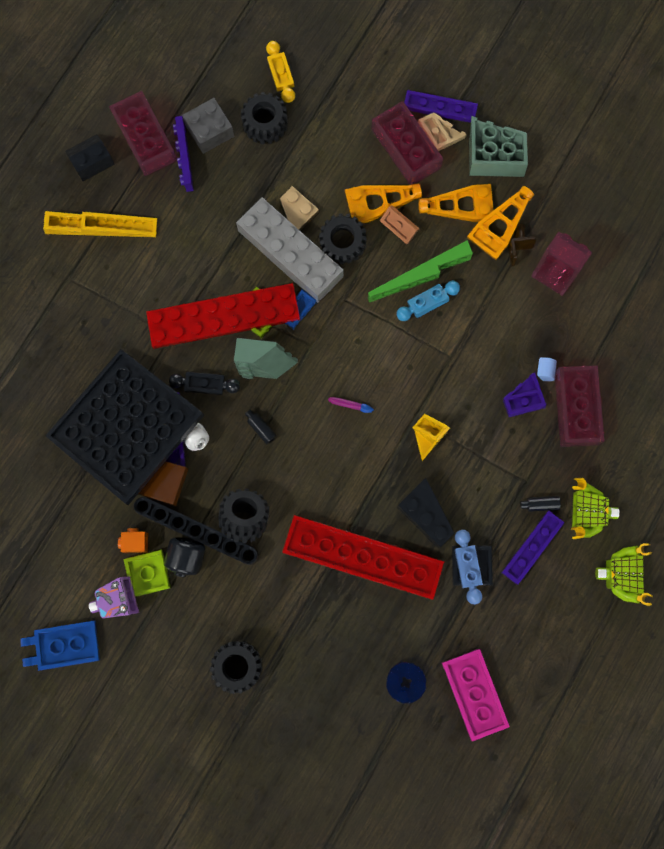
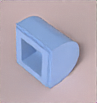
[537,358,557,381]

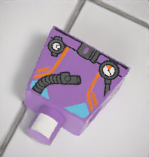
[89,576,139,618]

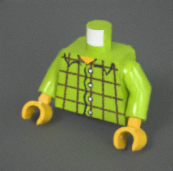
[571,478,619,539]
[595,543,653,606]

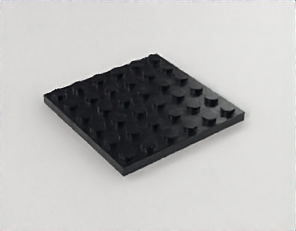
[46,349,204,505]

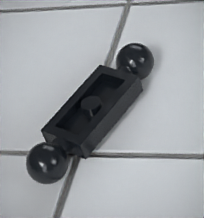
[169,372,240,395]

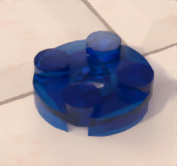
[386,662,426,703]

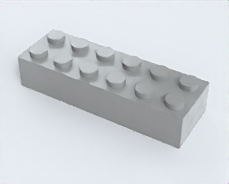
[236,197,343,303]

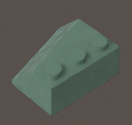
[469,116,528,177]
[234,338,298,379]

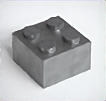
[182,98,234,154]

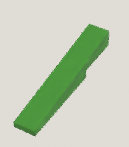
[368,240,473,302]

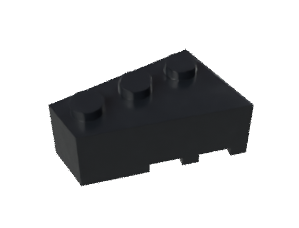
[397,478,454,549]

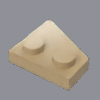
[417,113,466,152]
[280,186,319,231]

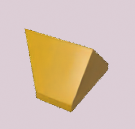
[412,414,450,461]

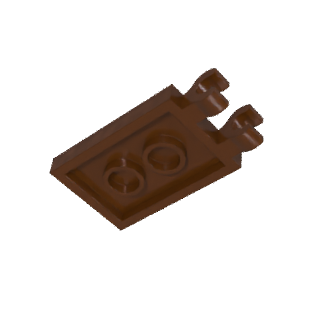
[138,461,188,506]

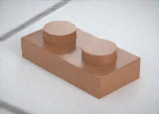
[380,205,419,244]

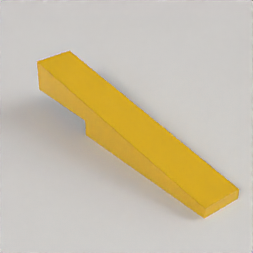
[43,211,157,237]

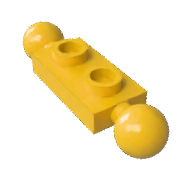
[266,41,295,103]

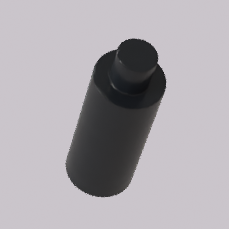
[245,409,277,445]
[520,496,561,512]

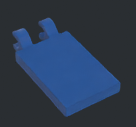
[20,621,100,671]

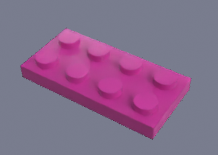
[442,649,510,741]

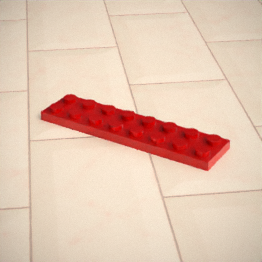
[146,283,300,349]
[282,515,444,600]

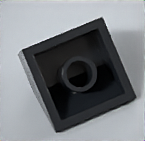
[65,134,115,181]

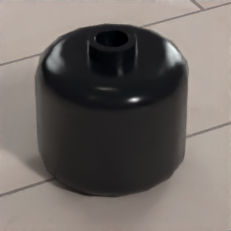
[164,537,205,577]

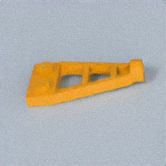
[345,183,422,224]
[419,184,494,222]
[467,186,534,260]

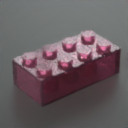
[109,91,177,176]
[371,101,443,185]
[531,231,592,296]
[555,366,605,447]

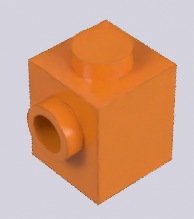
[118,528,148,553]

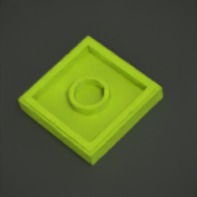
[124,550,171,597]

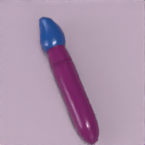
[328,397,374,413]

